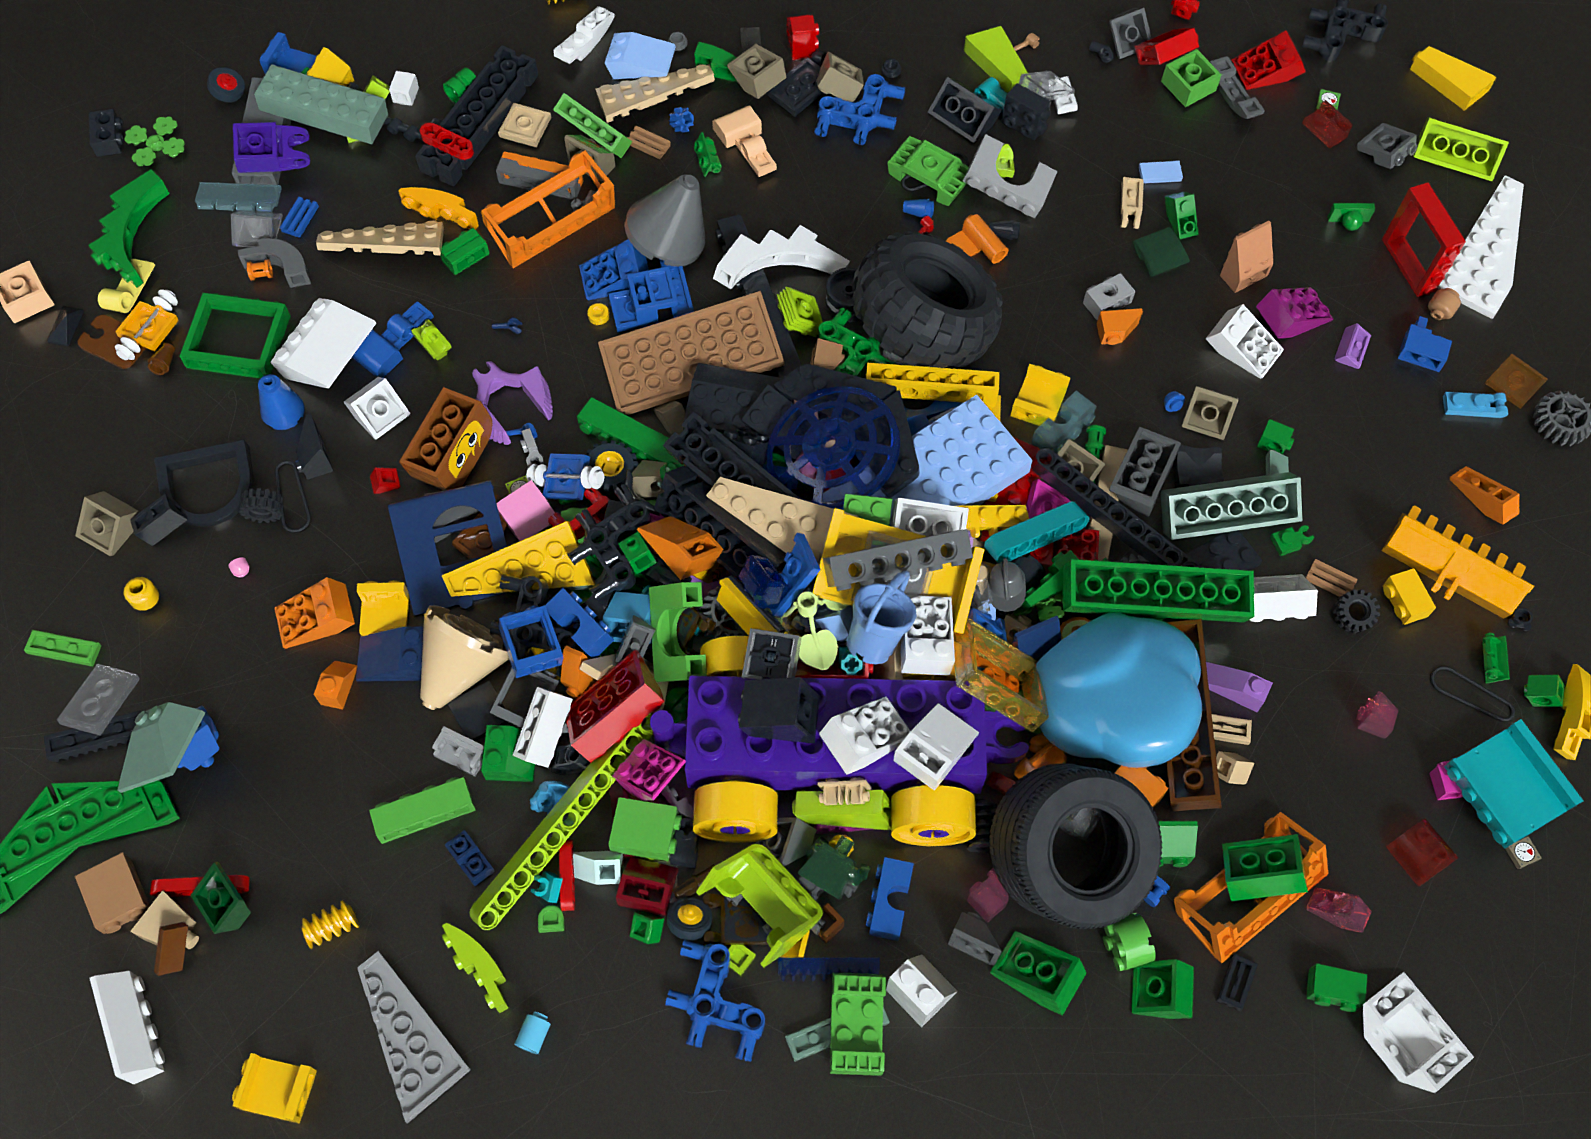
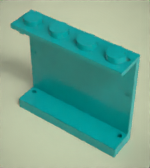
[1444,719,1583,849]

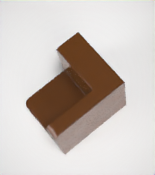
[817,903,844,943]

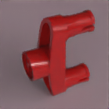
[548,488,610,540]

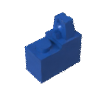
[1398,316,1452,372]

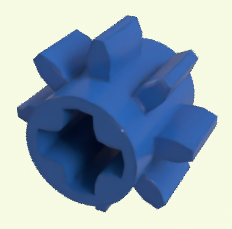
[669,107,694,133]

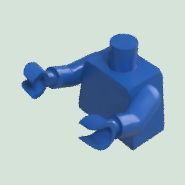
[177,706,219,771]

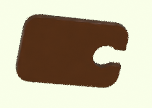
[78,315,146,369]

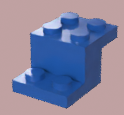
[608,266,678,333]

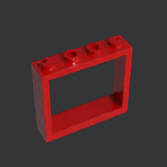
[1382,183,1466,297]

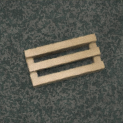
[1212,714,1252,745]

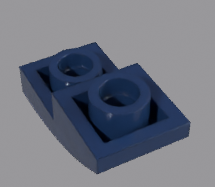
[444,830,495,886]

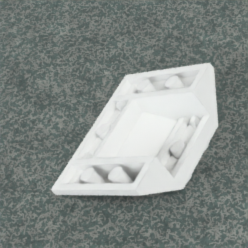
[1363,972,1474,1093]

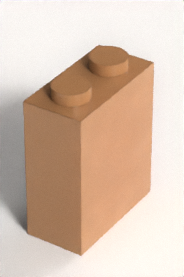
[75,852,150,934]

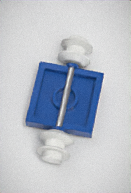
[526,454,604,501]

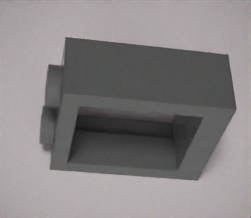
[490,668,559,728]

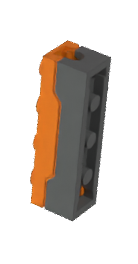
[496,151,583,200]

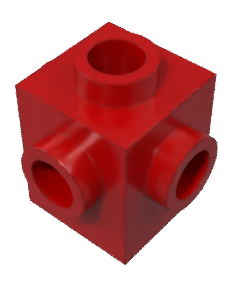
[1171,0,1200,20]

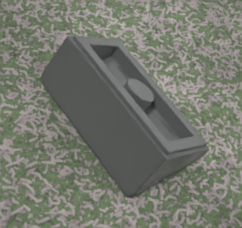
[615,615,655,662]

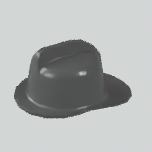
[988,558,1026,612]

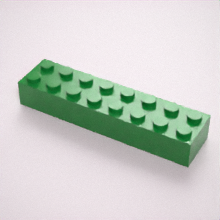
[1063,559,1255,622]

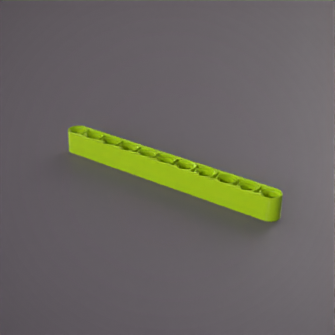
[470,713,653,930]

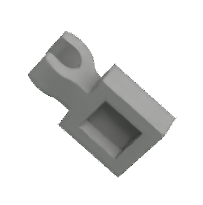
[520,428,544,468]

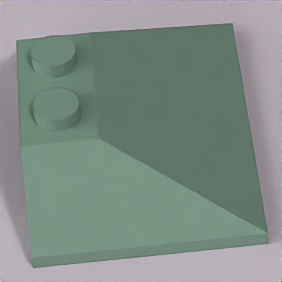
[117,702,205,793]

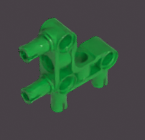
[819,308,896,378]

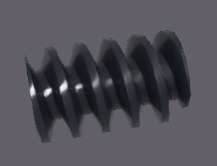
[967,799,998,853]

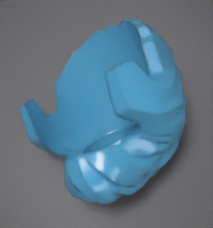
[530,781,570,814]

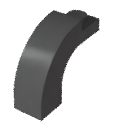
[238,238,311,288]

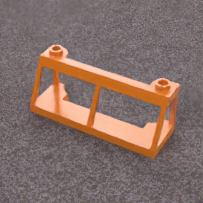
[481,150,615,268]
[1174,812,1328,963]

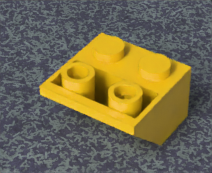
[307,47,354,87]

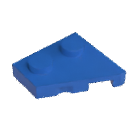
[966,608,1008,653]

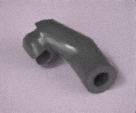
[571,190,596,212]

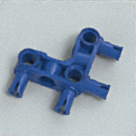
[815,74,905,145]
[665,939,765,1062]

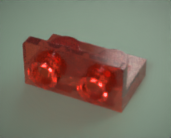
[1303,100,1352,148]

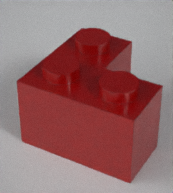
[786,15,819,60]

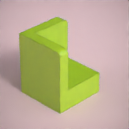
[363,76,390,99]

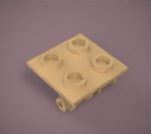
[818,778,873,806]

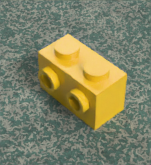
[1383,568,1436,625]

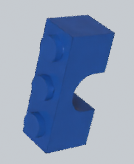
[546,588,614,659]
[866,857,914,941]

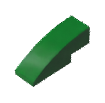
[695,42,738,82]

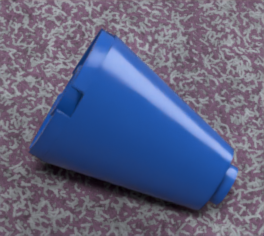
[258,374,305,430]

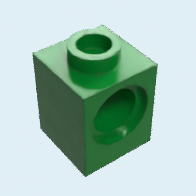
[1257,419,1295,454]
[1524,675,1565,707]

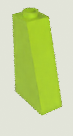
[964,26,1030,93]
[792,790,891,830]

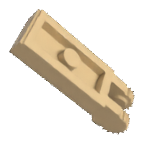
[1120,177,1144,229]

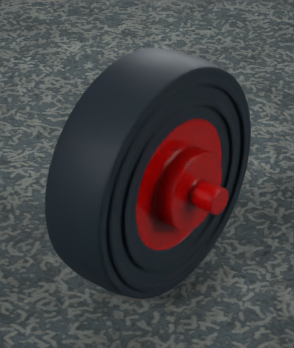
[207,67,245,102]

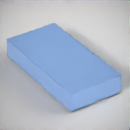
[1138,161,1183,183]

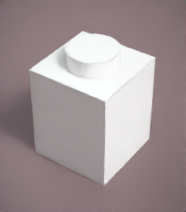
[389,71,419,106]

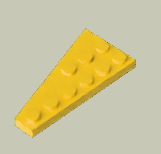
[442,521,596,597]

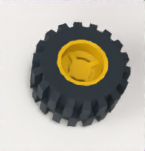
[586,440,638,501]

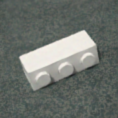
[513,687,573,767]

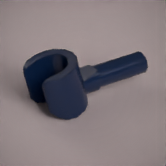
[492,317,523,334]

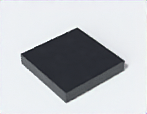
[448,681,509,741]

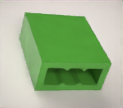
[608,797,682,861]

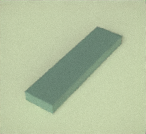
[785,1007,889,1062]

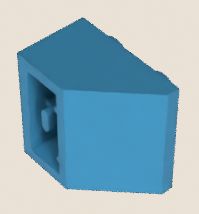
[603,591,652,644]

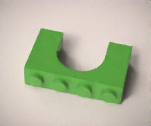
[649,582,707,682]

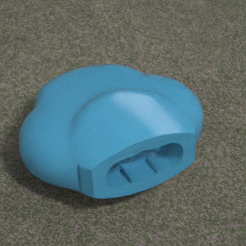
[1033,612,1202,768]

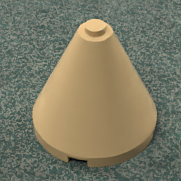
[420,605,509,710]

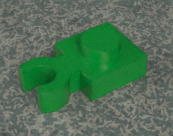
[1270,525,1314,556]

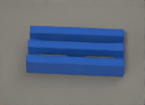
[280,197,319,238]

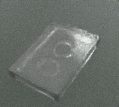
[57,664,140,735]

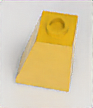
[1410,46,1496,111]

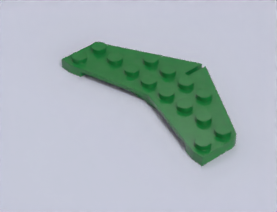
[0,780,180,914]

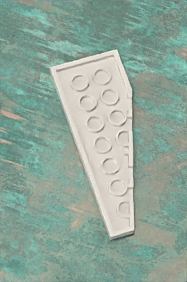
[1436,175,1524,319]

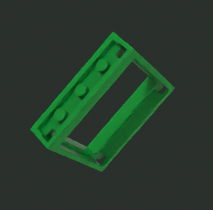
[179,293,291,379]

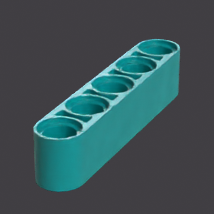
[984,501,1089,563]

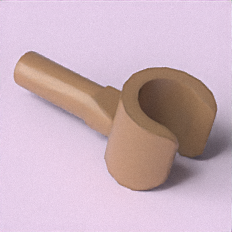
[1013,33,1040,51]

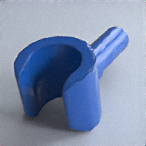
[506,423,537,439]

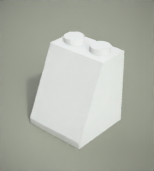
[886,954,958,1027]

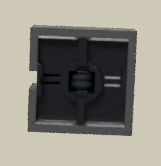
[742,628,802,680]

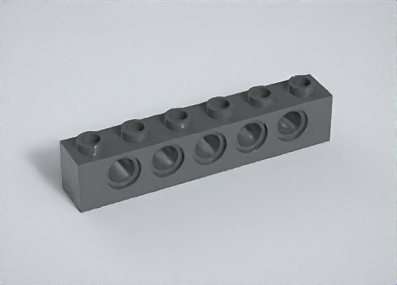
[823,529,973,591]

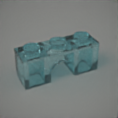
[1032,391,1096,453]

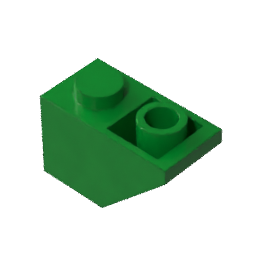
[1165,192,1199,239]

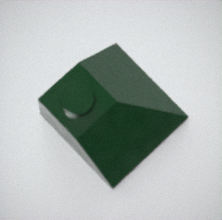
[190,862,251,934]

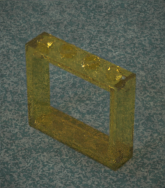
[953,617,1049,733]

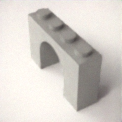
[963,134,1057,218]

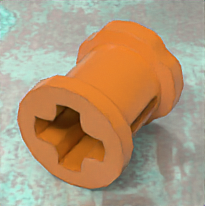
[247,259,273,281]

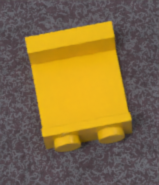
[1010,364,1070,430]
[232,1053,317,1123]

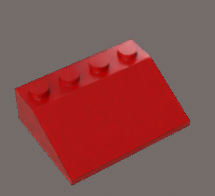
[566,649,664,763]

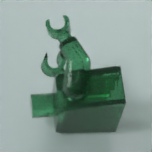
[798,836,871,900]

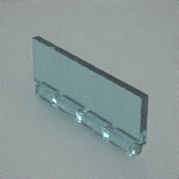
[195,182,282,212]

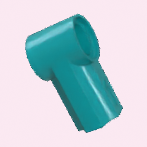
[975,77,1007,113]
[839,647,863,675]

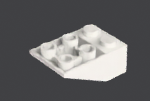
[1206,304,1284,379]
[900,595,955,675]
[819,697,911,775]
[893,703,979,791]

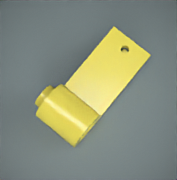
[98,259,155,313]

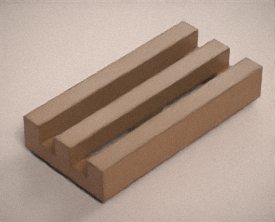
[627,126,671,159]
[1306,559,1358,597]

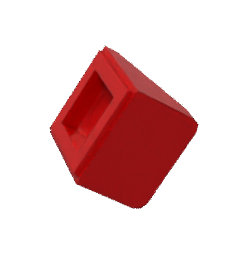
[370,467,400,494]

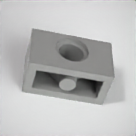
[1083,273,1135,320]

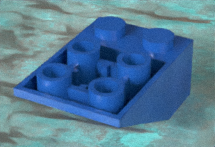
[579,239,649,300]

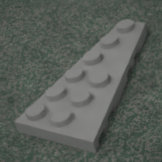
[357,951,470,1123]

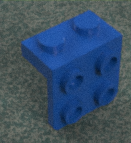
[259,32,316,75]

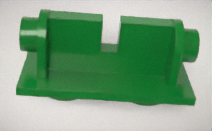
[694,132,721,177]
[1482,633,1510,683]

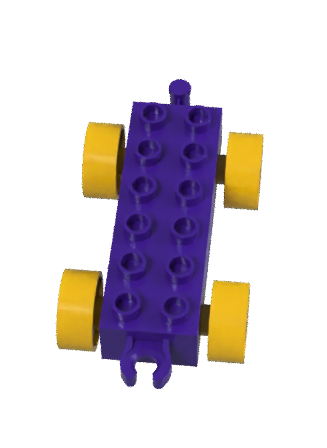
[650,636,1029,846]

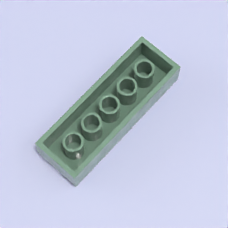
[254,64,388,144]
[1160,472,1302,540]

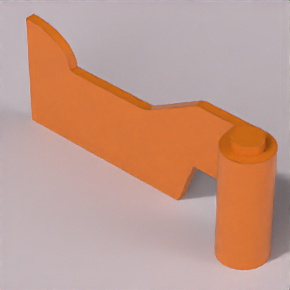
[946,214,1008,264]

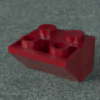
[616,857,678,916]

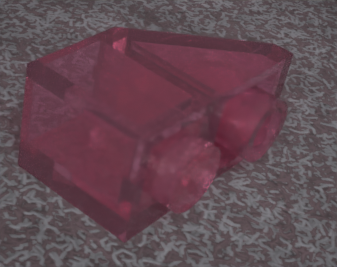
[1357,691,1398,739]
[967,868,1008,923]
[1306,887,1372,933]

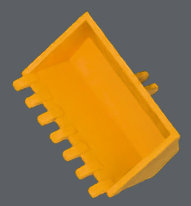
[1381,505,1534,619]

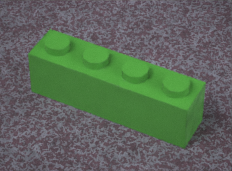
[553,93,633,158]
[369,777,476,844]

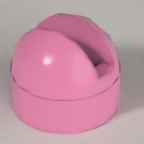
[228,557,249,577]

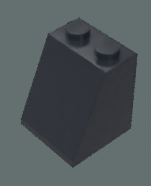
[738,677,820,743]

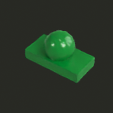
[1328,203,1375,231]

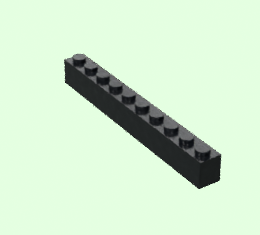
[715,214,802,378]

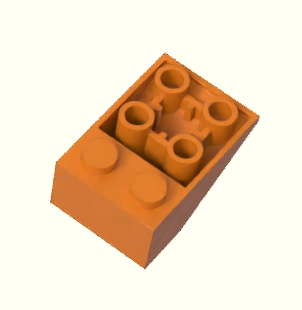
[637,516,723,580]
[275,577,355,649]

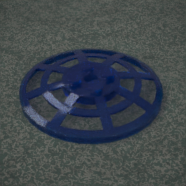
[767,386,901,510]

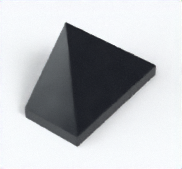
[47,306,84,346]

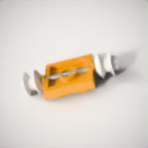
[115,290,179,360]

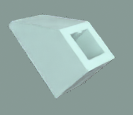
[573,851,624,884]

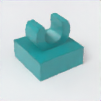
[531,871,563,903]

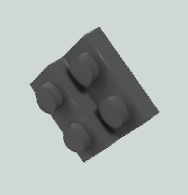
[1357,123,1417,169]

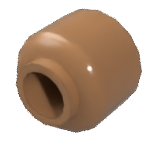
[1428,288,1461,320]

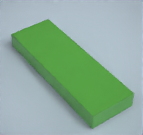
[24,630,102,667]

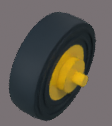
[667,897,712,940]

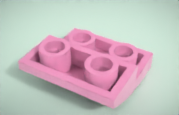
[496,480,557,542]

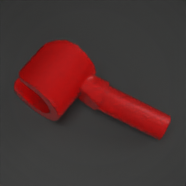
[918,216,934,235]

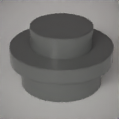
[668,32,687,51]

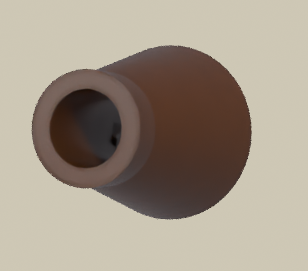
[148,343,175,375]

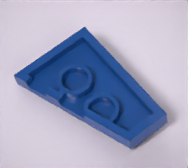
[765,533,821,618]

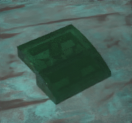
[1133,227,1190,277]

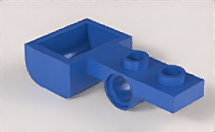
[352,301,434,378]

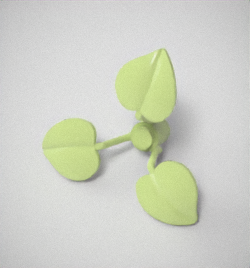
[754,592,848,670]

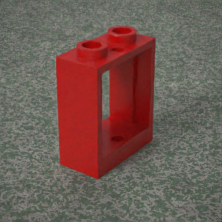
[1135,28,1199,65]

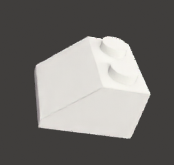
[344,377,411,439]

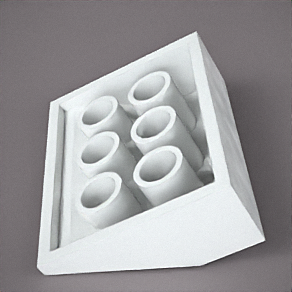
[270,298,376,388]
[882,498,969,596]

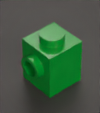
[618,532,657,574]

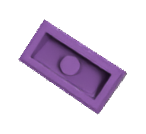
[1334,323,1371,369]

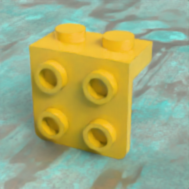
[357,580,409,636]

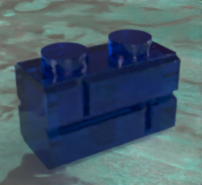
[738,555,789,609]

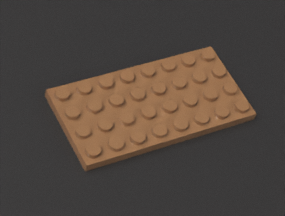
[598,291,785,415]

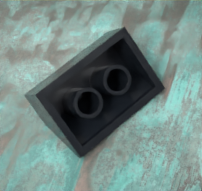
[928,77,1002,143]

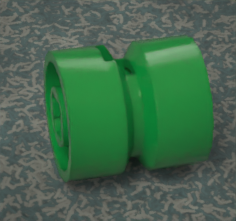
[443,67,476,104]

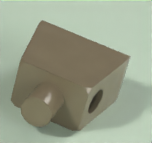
[632,460,666,497]

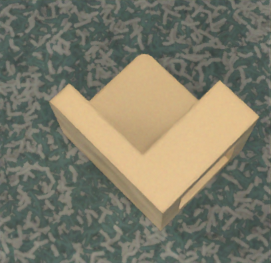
[1216,751,1254,785]

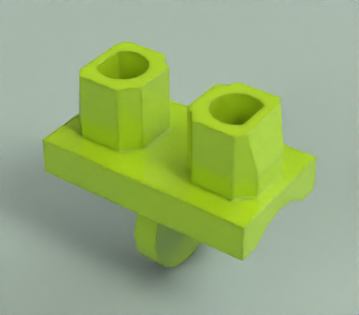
[411,319,452,360]

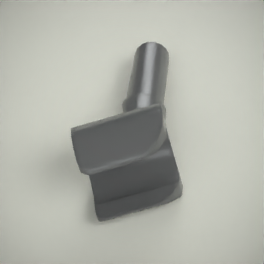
[971,585,983,611]

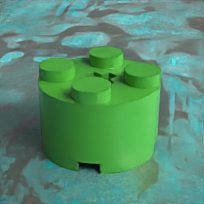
[1103,913,1155,972]

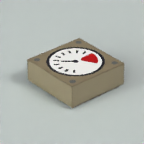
[1505,837,1542,869]

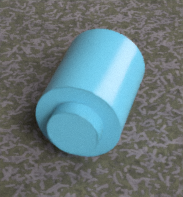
[514,1011,551,1054]

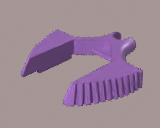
[472,361,553,445]

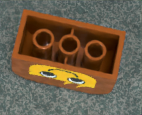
[399,387,493,491]

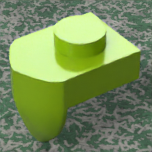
[996,144,1015,178]

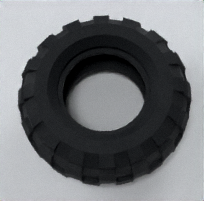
[852,231,1003,369]

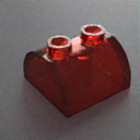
[1386,818,1459,887]

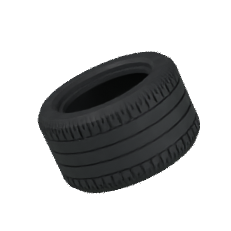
[989,763,1163,929]

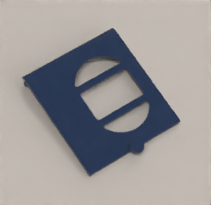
[388,480,508,616]

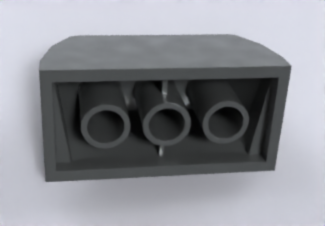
[1109,427,1181,517]

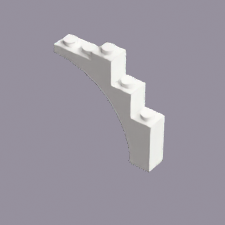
[713,225,850,289]

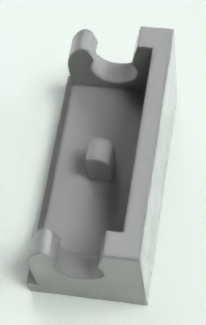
[432,726,484,776]

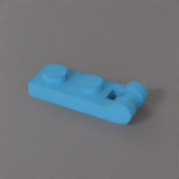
[1443,392,1508,418]

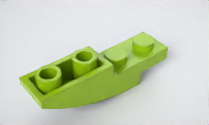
[442,923,509,1013]

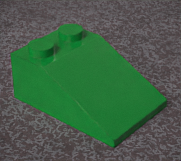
[991,931,1086,1015]

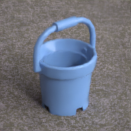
[846,570,917,664]

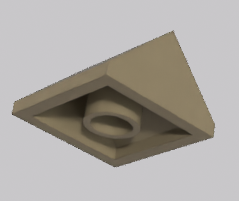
[1182,386,1239,440]

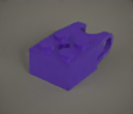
[233,122,310,173]

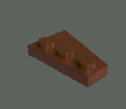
[452,495,508,560]

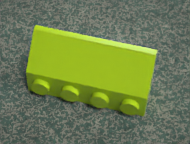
[1413,117,1509,181]

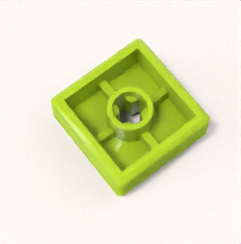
[777,287,823,337]

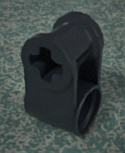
[551,744,590,775]
[670,818,699,868]

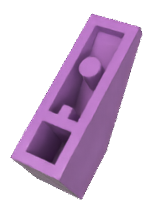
[1206,662,1273,712]

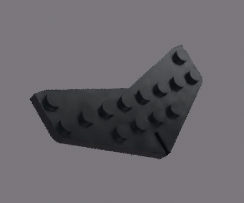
[774,364,920,498]

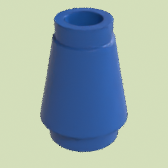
[903,199,934,218]

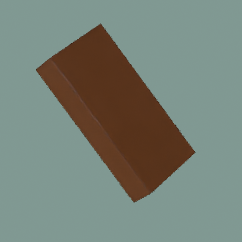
[154,922,188,976]

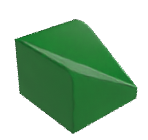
[629,911,665,944]

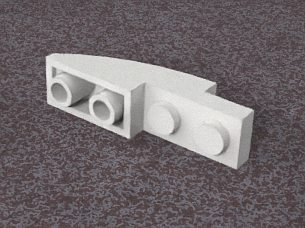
[554,6,614,64]

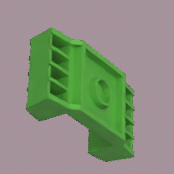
[888,136,969,206]
[830,972,886,1076]

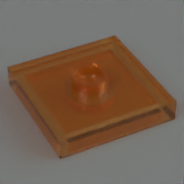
[1485,354,1547,409]

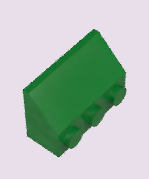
[1222,834,1308,901]

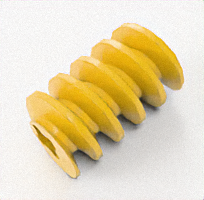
[301,900,359,949]

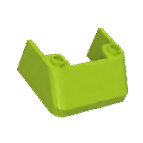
[696,844,823,968]

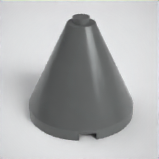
[624,174,705,266]

